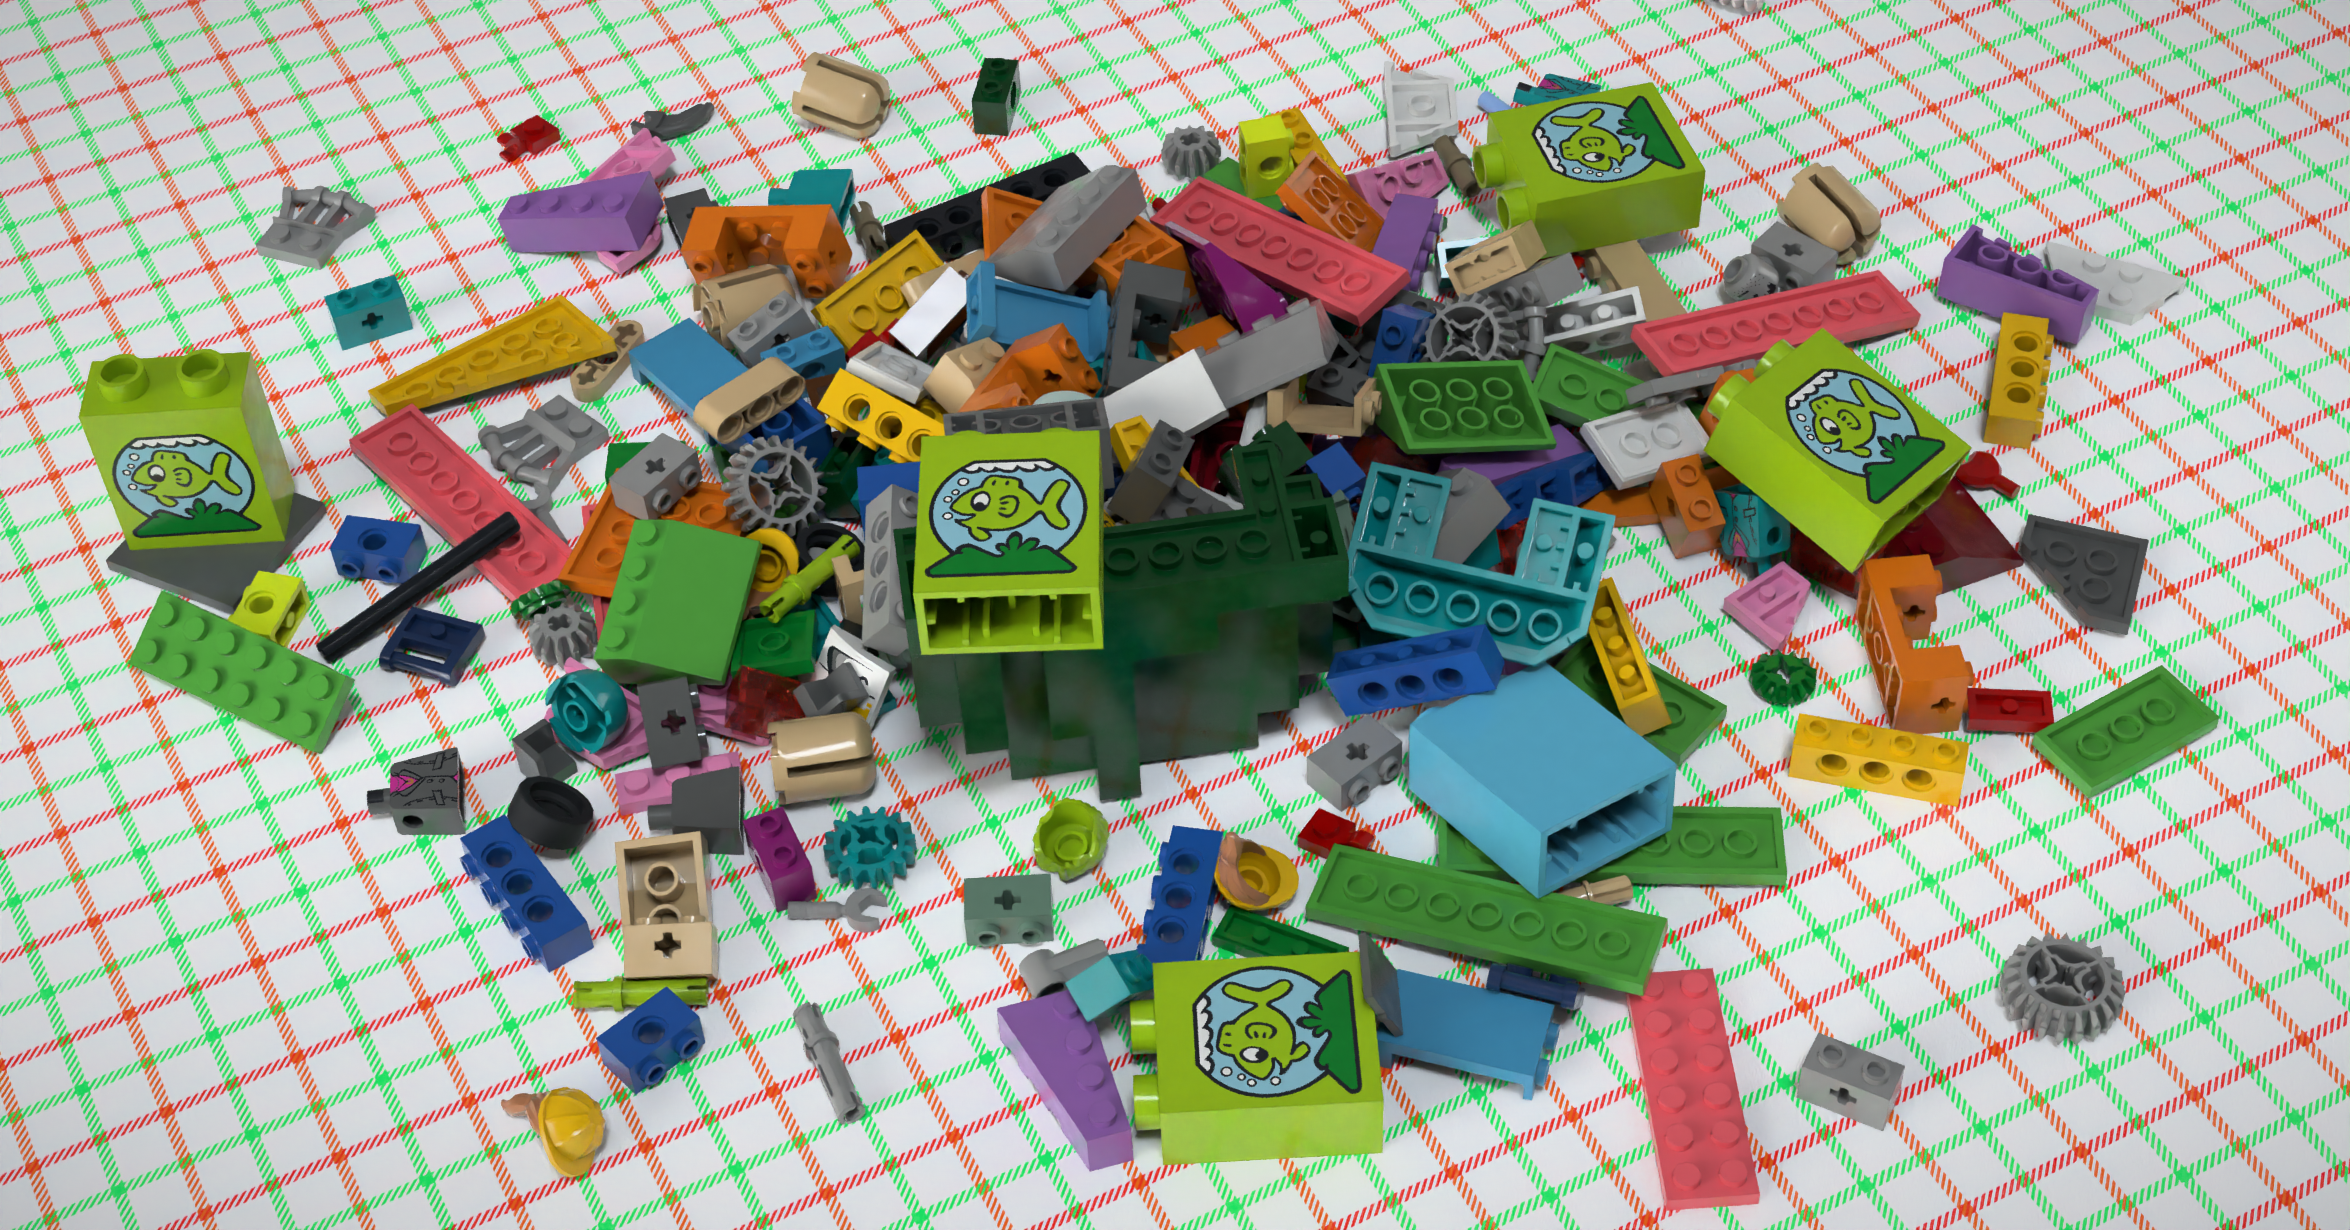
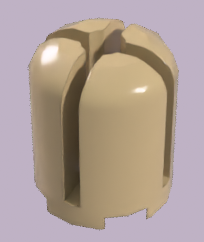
[791,52,890,139]
[1777,163,1882,266]
[692,264,796,351]
[767,711,876,805]

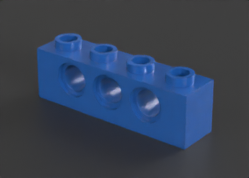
[1325,624,1505,717]
[459,814,594,973]
[1137,825,1224,963]

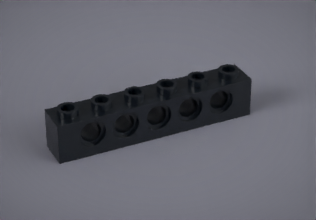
[884,152,1091,263]

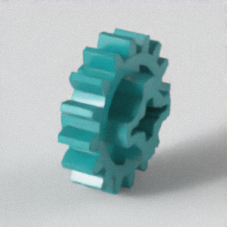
[823,806,917,890]

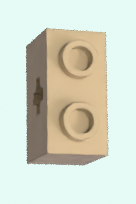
[624,915,718,981]

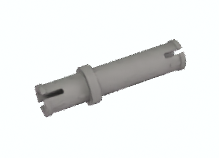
[792,1002,866,1124]

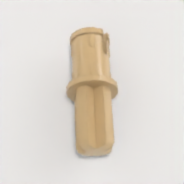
[1554,875,1633,905]

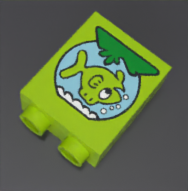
[1472,82,1706,259]
[1703,328,1972,573]
[78,349,295,550]
[913,427,1104,655]
[1130,951,1384,1166]

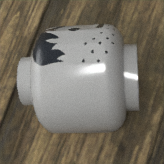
[1723,254,1779,301]

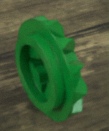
[510,580,572,621]
[1750,649,1817,704]

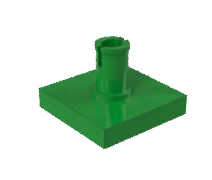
[730,609,819,692]

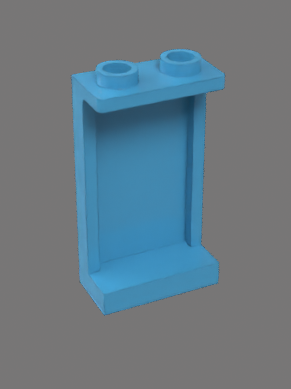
[966,261,1111,364]
[628,317,749,447]
[1377,969,1560,1101]

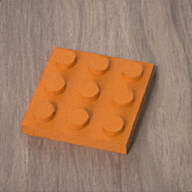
[1275,149,1385,253]

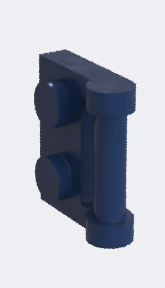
[379,606,485,687]
[1486,962,1586,1010]

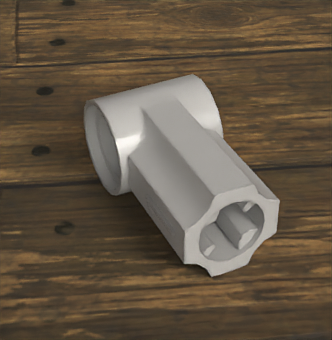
[1019,938,1109,999]

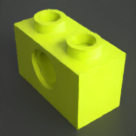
[1238,115,1294,199]
[227,571,311,647]

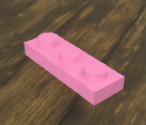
[614,751,745,816]

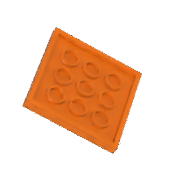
[557,468,757,598]

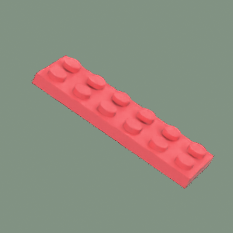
[1625,968,1760,1211]

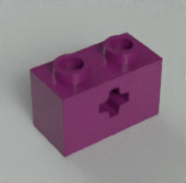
[742,806,817,913]

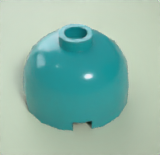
[545,669,628,754]

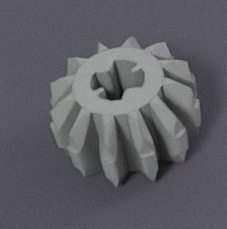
[1161,124,1221,181]
[528,601,598,670]

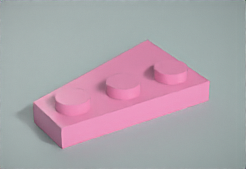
[1345,151,1450,219]

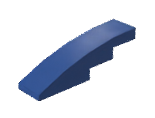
[1495,450,1613,530]

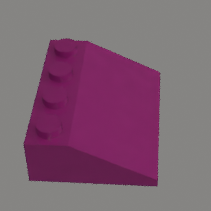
[1164,221,1289,335]

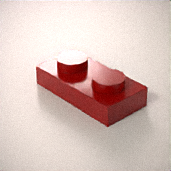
[1965,688,2054,733]

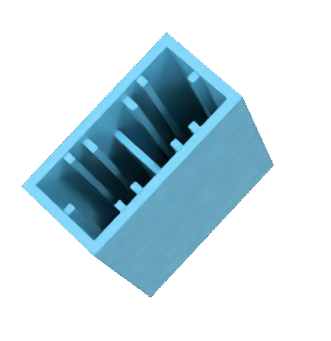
[1408,662,1677,899]

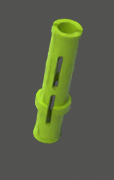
[759,535,860,623]
[573,976,709,1012]

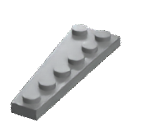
[1625,340,1844,408]

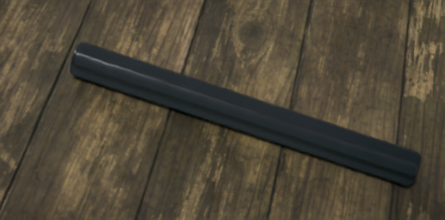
[316,511,521,663]

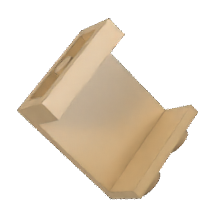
[1267,377,1382,437]

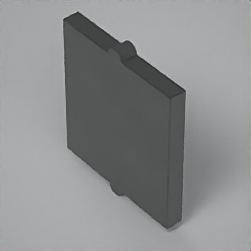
[1358,932,1403,1037]

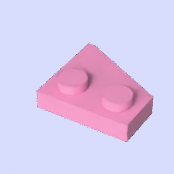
[1723,561,1811,652]

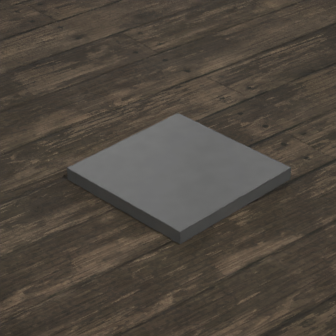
[106,492,327,614]

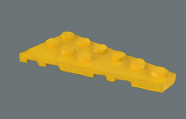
[368,295,618,417]

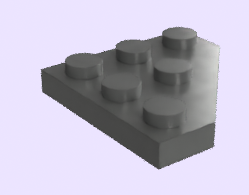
[2019,514,2149,635]

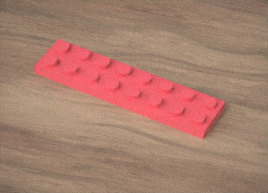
[1149,176,1411,327]
[1630,270,1921,377]
[349,403,572,602]

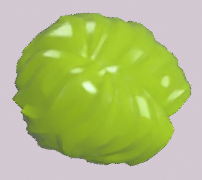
[1032,797,1110,881]

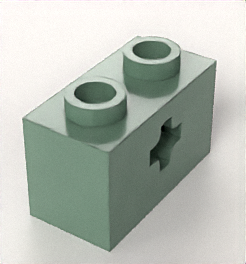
[964,873,1054,947]

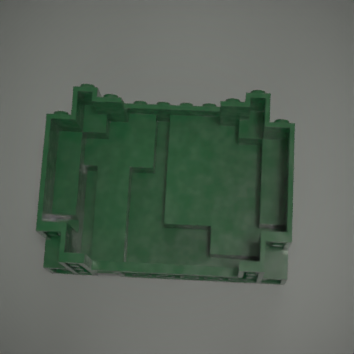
[893,442,1349,801]

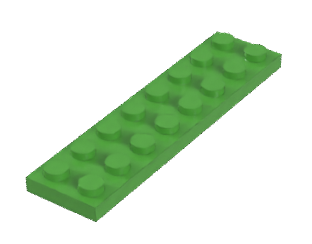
[1438,806,1787,886]
[1305,843,1668,996]

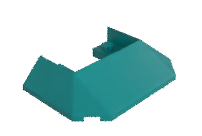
[1347,461,1616,667]

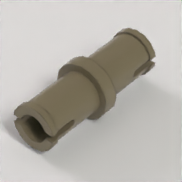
[1433,135,1482,198]
[850,201,889,261]

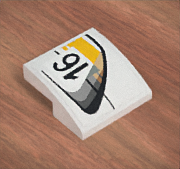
[810,625,897,731]

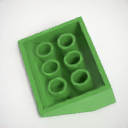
[1373,360,1557,455]
[594,520,762,685]

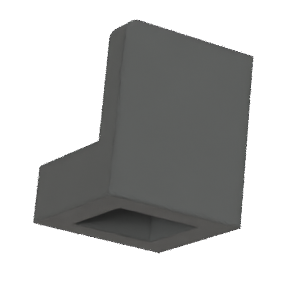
[793,662,869,717]
[511,719,578,782]

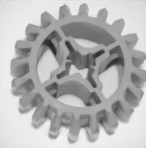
[1417,292,1520,363]
[720,435,828,539]
[2000,931,2125,1046]

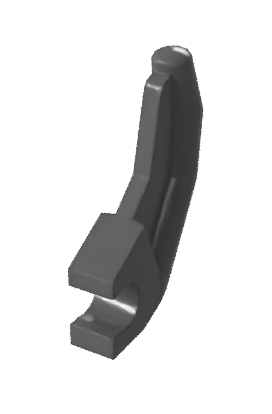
[630,102,715,141]

